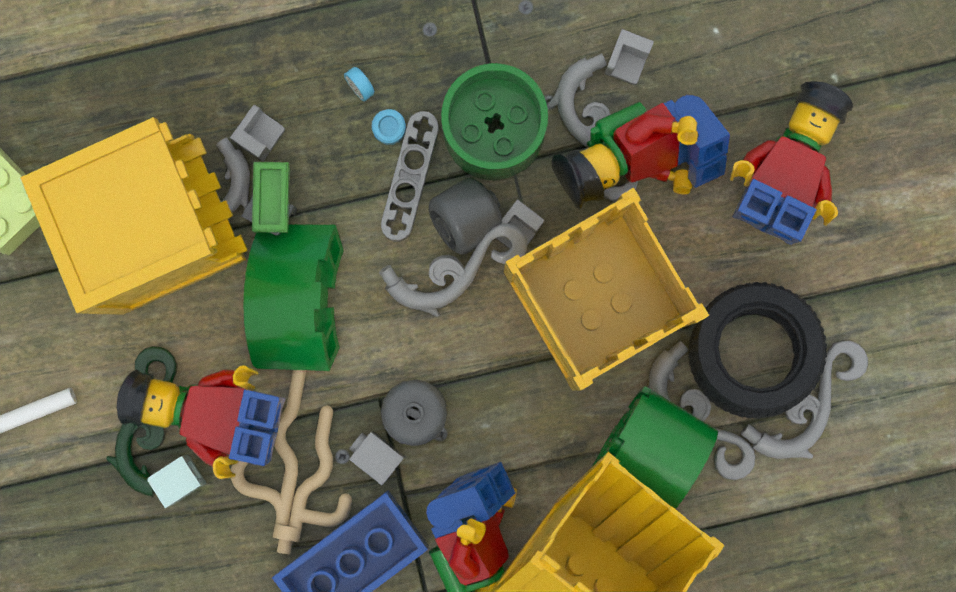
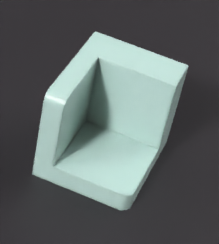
[148,455,206,508]

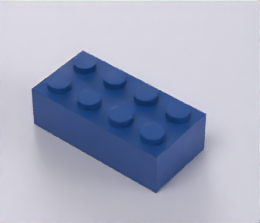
[272,490,429,592]

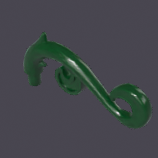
[106,346,177,497]

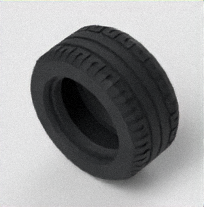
[689,282,827,419]

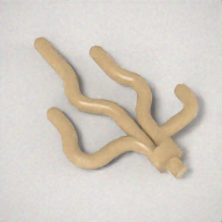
[231,370,352,554]

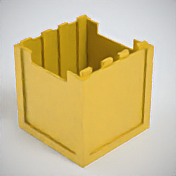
[20,117,248,315]
[503,188,709,391]
[490,452,725,592]

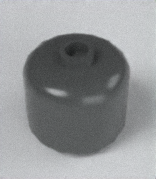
[428,178,502,255]
[381,379,448,446]

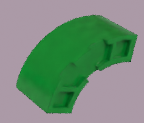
[243,224,344,371]

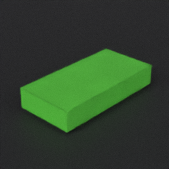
[252,162,290,233]

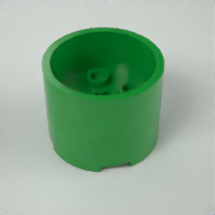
[441,63,548,181]
[593,386,718,509]

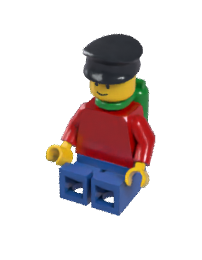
[730,81,853,245]
[552,95,730,209]
[116,365,285,479]
[426,462,517,592]

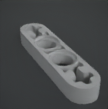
[381,111,439,242]

